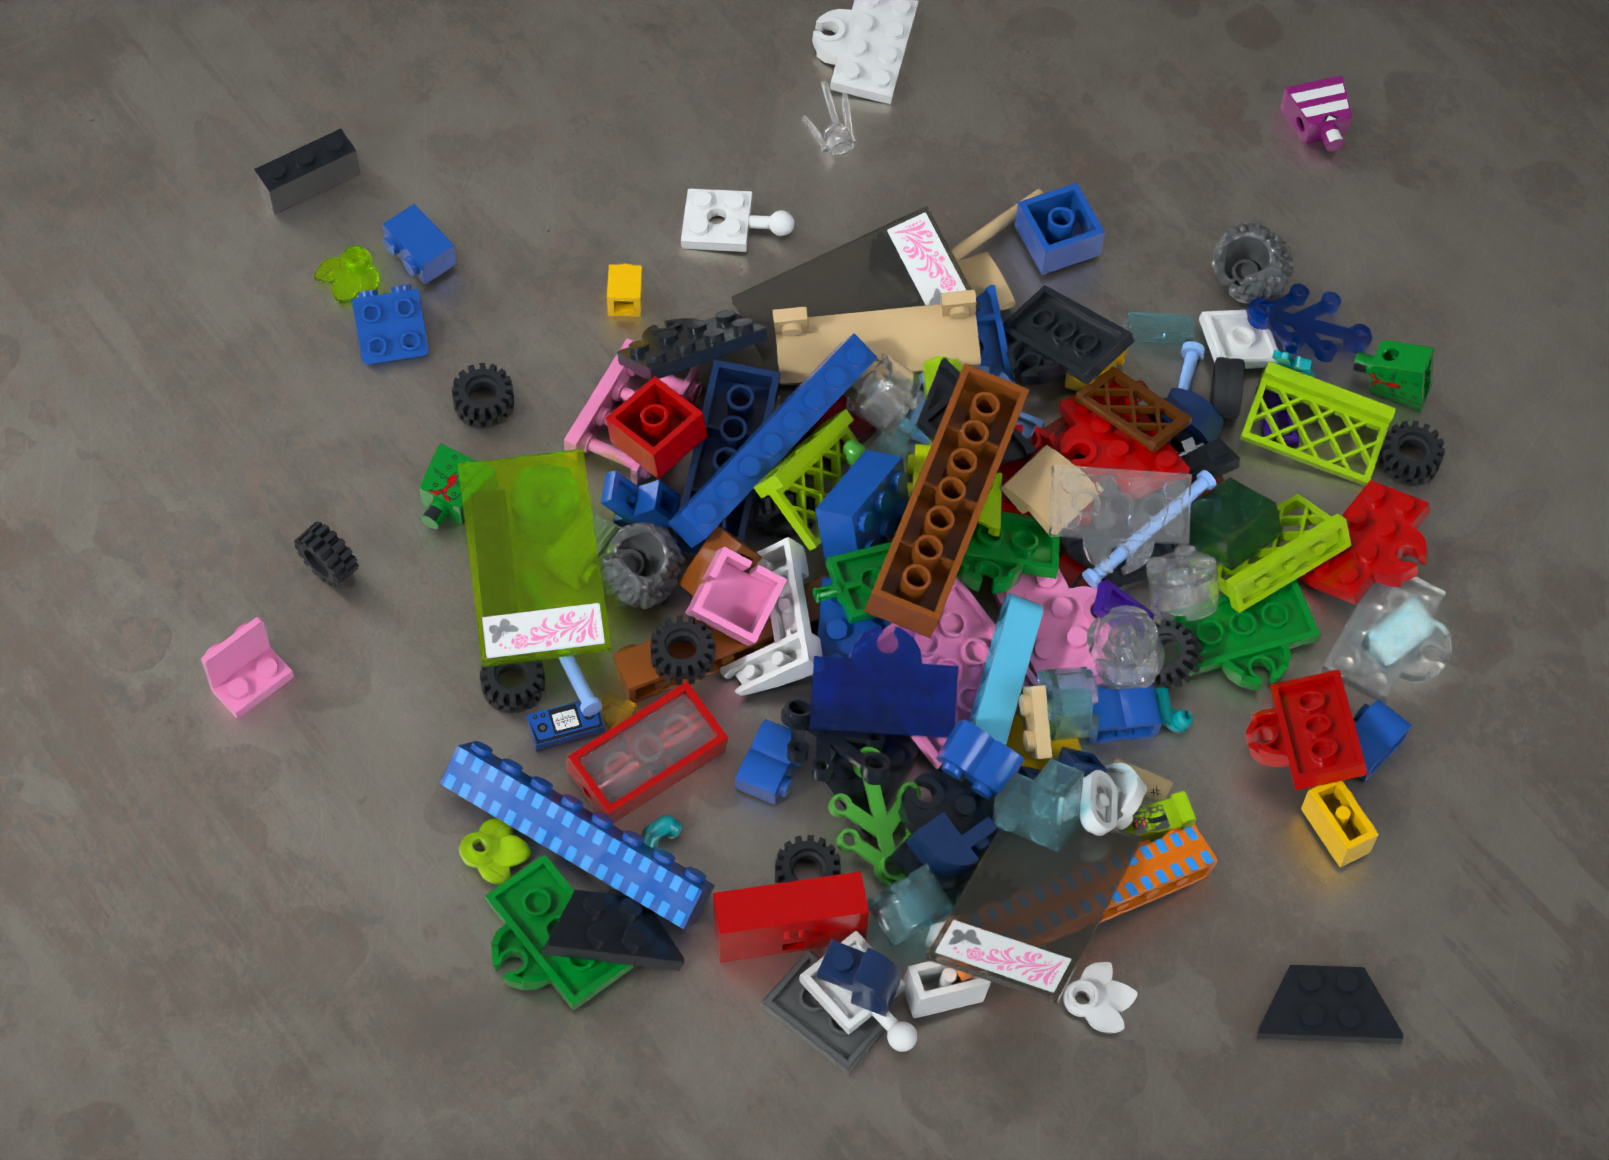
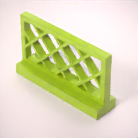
[1239,361,1396,486]
[753,409,860,551]
[1188,494,1351,613]

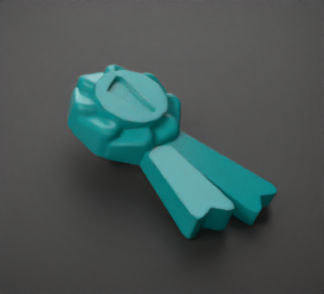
[1272,350,1314,377]

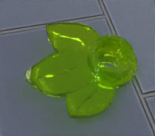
[314,245,380,304]

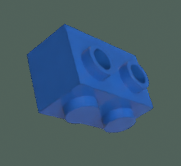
[383,204,457,285]

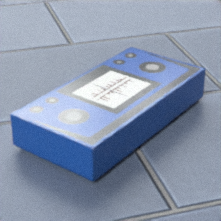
[527,696,605,751]

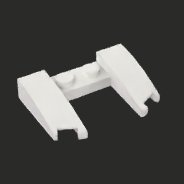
[720,537,825,696]

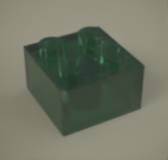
[1179,477,1283,571]

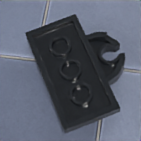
[1003,285,1135,385]
[617,310,768,380]
[888,771,1037,910]

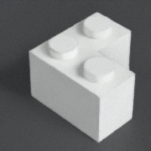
[903,916,991,1019]

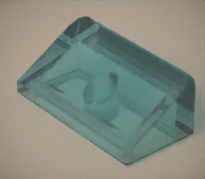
[1126,311,1195,345]
[1361,596,1437,670]

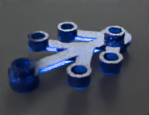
[1246,283,1372,363]

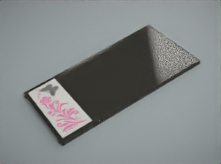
[731,206,981,402]
[926,797,1142,1004]

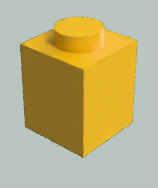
[607,263,643,317]

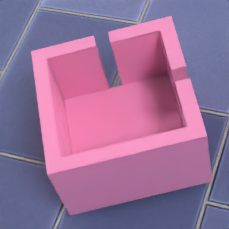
[685,547,787,646]

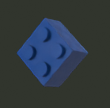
[1015,183,1105,275]

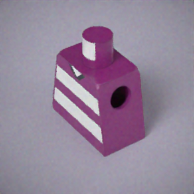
[1280,75,1352,151]

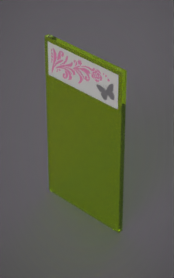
[458,449,612,667]

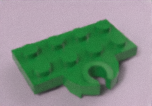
[957,511,1060,594]
[1163,579,1321,690]
[485,854,633,1011]

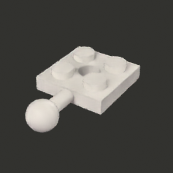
[681,189,795,252]
[799,931,917,1052]

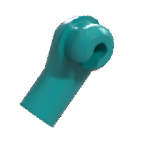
[1154,687,1193,733]
[641,814,682,849]

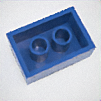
[815,450,909,564]

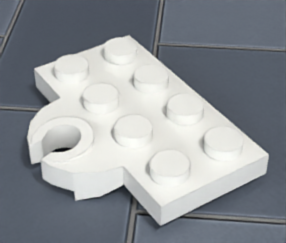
[812,0,919,105]

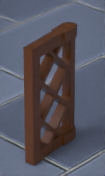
[1074,366,1192,453]

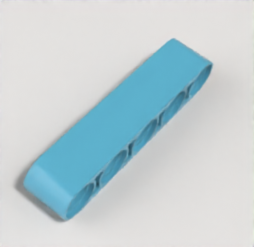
[968,593,1043,745]

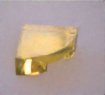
[602,690,638,730]

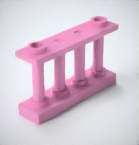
[564,338,702,486]

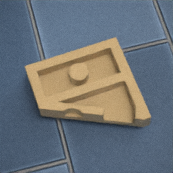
[1018,685,1052,759]

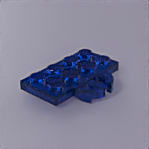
[809,626,958,739]

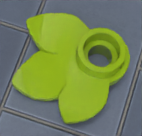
[459,818,533,885]

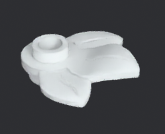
[1063,962,1138,1033]

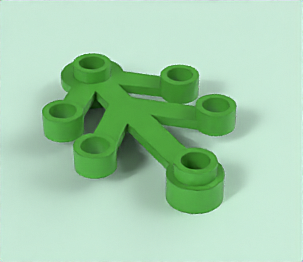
[828,747,921,887]

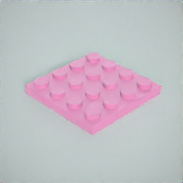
[849,577,1042,770]

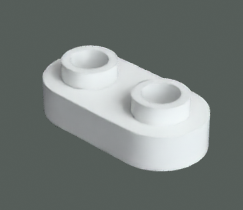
[1080,770,1118,836]

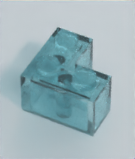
[993,759,1084,852]

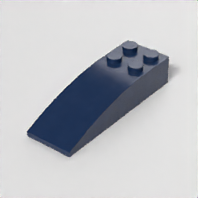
[674,359,781,556]

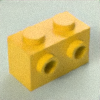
[1301,781,1379,868]

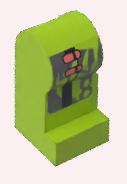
[1124,791,1196,846]

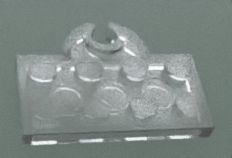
[1049,465,1192,575]
[1321,577,1452,704]

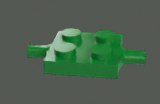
[813,542,892,624]

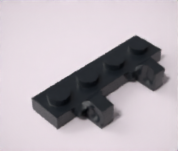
[1107,430,1240,521]

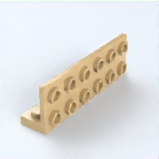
[773,289,981,386]

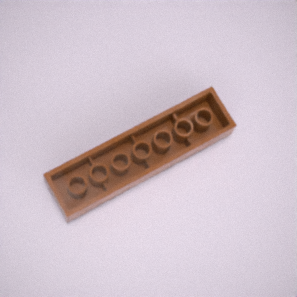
[864,363,1030,639]

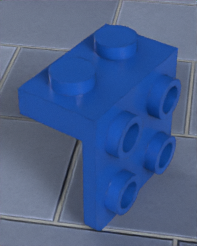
[352,284,428,365]

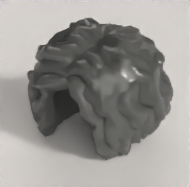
[1211,221,1294,304]
[598,522,686,610]

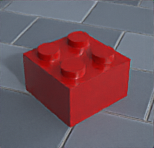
[605,376,707,479]

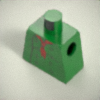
[1353,340,1434,412]
[419,443,498,529]

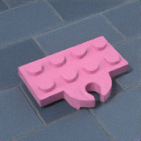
[991,569,1118,708]

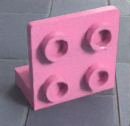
[201,617,294,719]

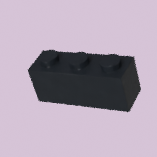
[254,129,360,215]

